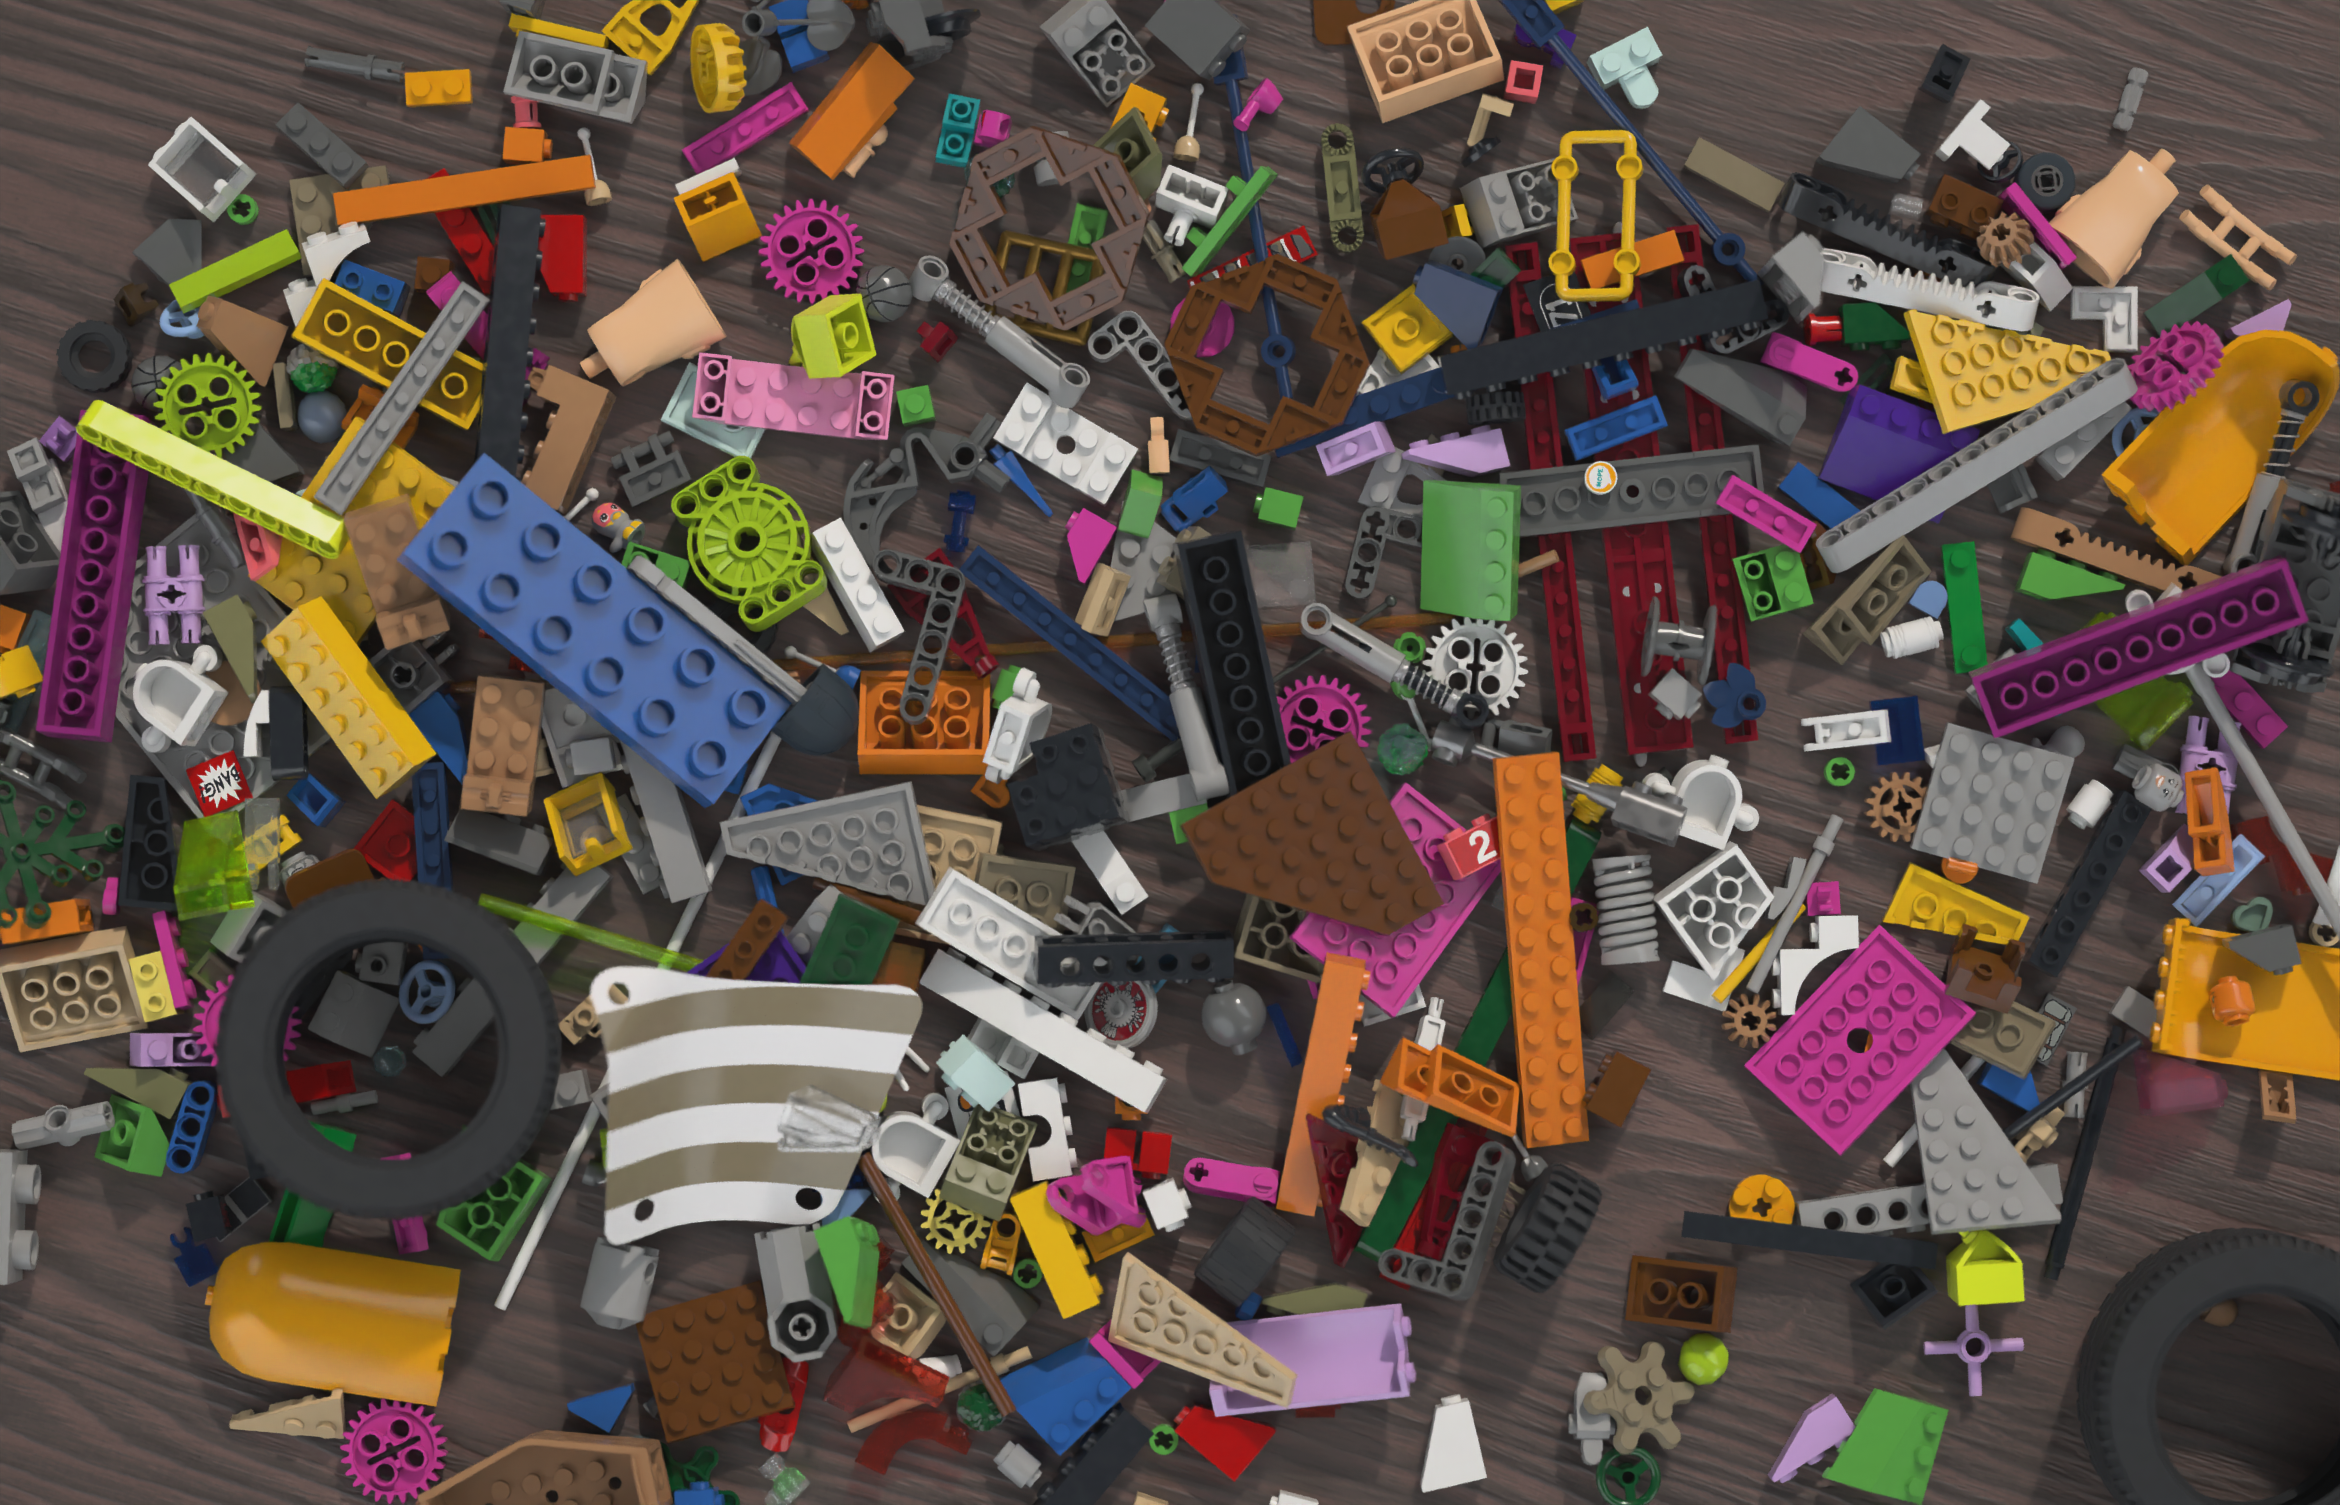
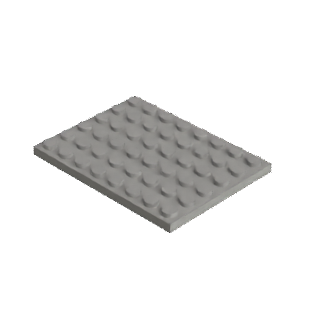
[48,514,332,834]

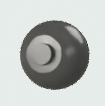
[1201,980,1266,1055]

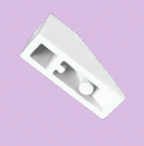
[1072,831,1149,915]

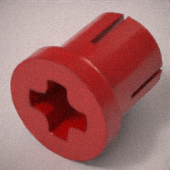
[1803,313,1842,346]

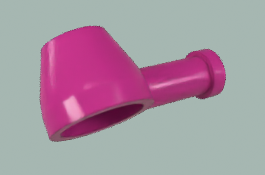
[1233,77,1283,131]

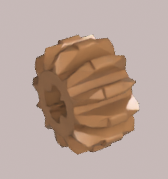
[1977,212,2034,269]
[1721,993,1777,1048]

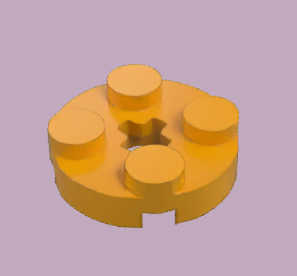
[1728,1174,1795,1224]

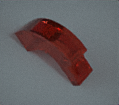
[855,1408,973,1476]

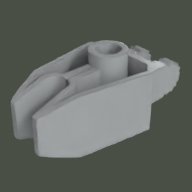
[1053,895,1136,960]
[1568,1372,1615,1466]

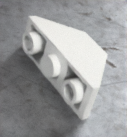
[2000,242,2073,312]

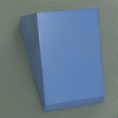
[820,1187,873,1227]

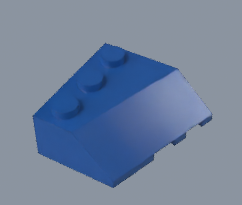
[999,1337,1131,1456]

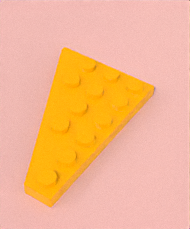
[1903,309,2111,434]

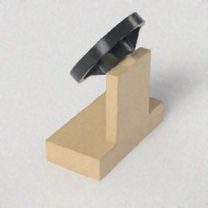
[1460,93,1514,168]

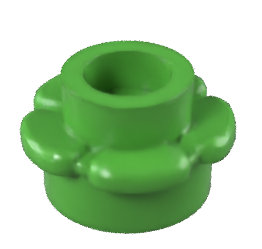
[1394,632,1426,663]

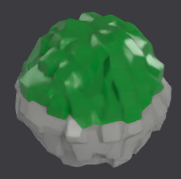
[286,344,339,393]

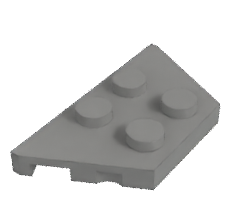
[1110,501,1176,622]

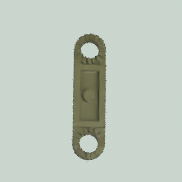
[1321,123,1364,253]

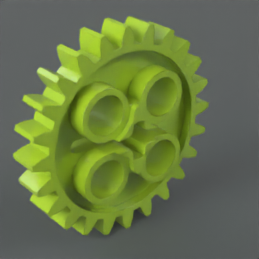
[153,353,262,458]

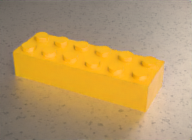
[291,278,483,430]
[261,596,437,799]

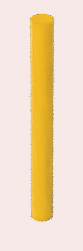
[1712,903,1807,1004]

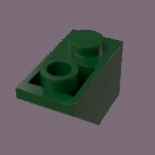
[1838,302,1910,352]

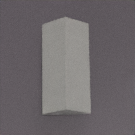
[503,31,648,124]

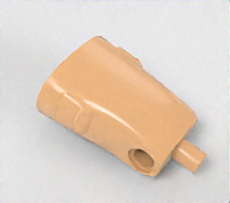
[2049,149,2179,289]
[580,258,727,387]

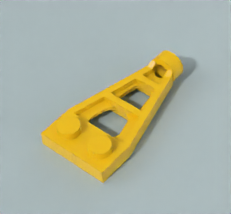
[602,0,700,76]

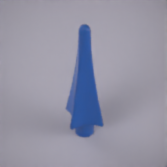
[989,443,1053,517]

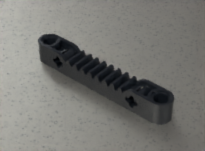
[1778,172,2000,287]

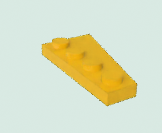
[1882,862,2030,945]

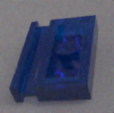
[1869,696,1925,766]

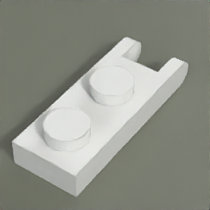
[1801,710,1891,752]

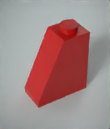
[537,215,587,302]
[1173,1403,1277,1482]

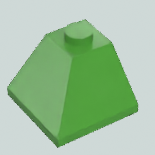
[94,1094,170,1177]

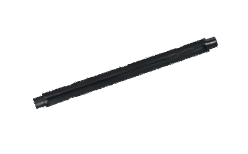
[2044,1025,2127,1281]

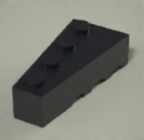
[118,775,187,911]

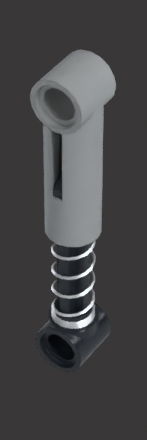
[2223,379,2320,575]

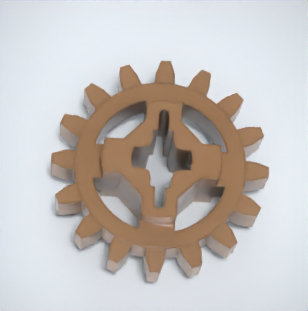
[1864,772,1928,842]

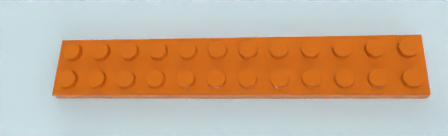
[1492,752,1589,1148]

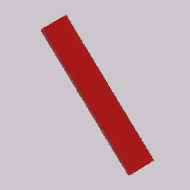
[1379,1117,1488,1291]

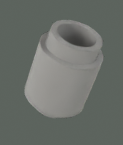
[993,1440,1042,1488]

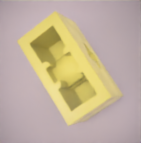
[128,951,184,1022]

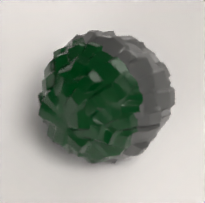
[956,1380,1007,1432]

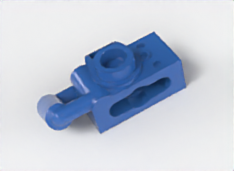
[1161,465,1228,532]

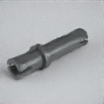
[305,46,405,83]

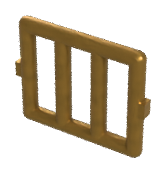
[984,230,1104,346]

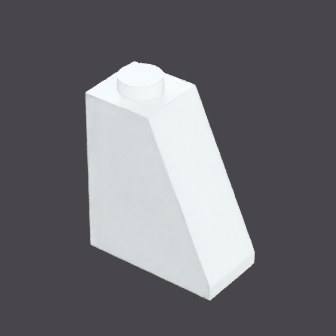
[1420,1394,1487,1493]

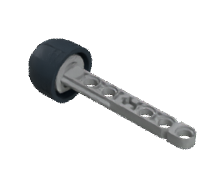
[627,555,859,756]

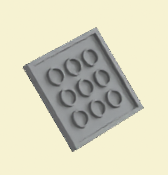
[1910,722,2075,884]

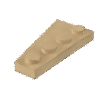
[1340,1079,1409,1227]

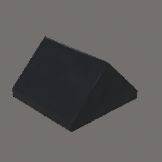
[1850,1263,1938,1330]

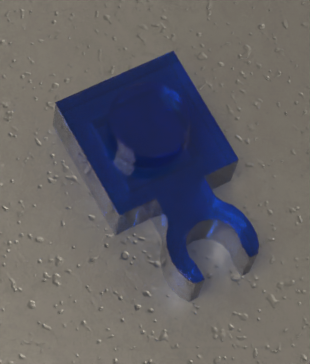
[170,1226,219,1288]

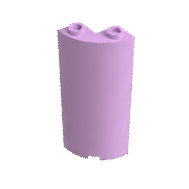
[1209,1304,1416,1417]

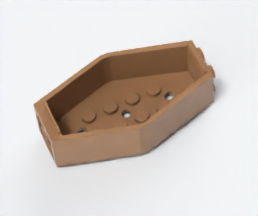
[416,1430,674,1505]

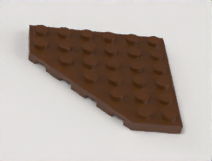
[1180,731,1444,936]

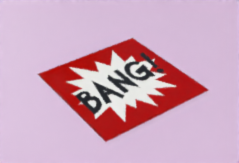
[186,750,253,818]

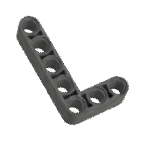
[873,549,965,725]
[1378,1141,1516,1301]

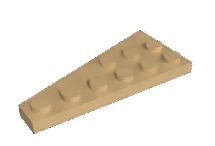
[1108,1252,1297,1408]

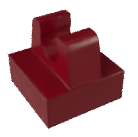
[916,321,959,363]

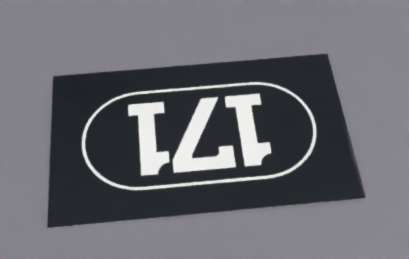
[1523,271,1591,332]

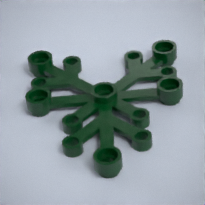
[0,781,125,929]

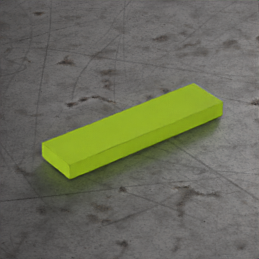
[169,229,302,314]

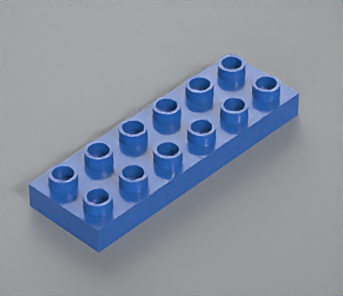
[396,453,791,808]

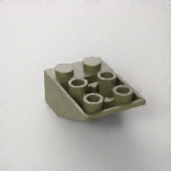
[939,1103,1038,1222]

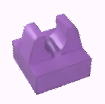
[39,416,77,462]

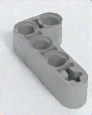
[1088,311,1193,421]

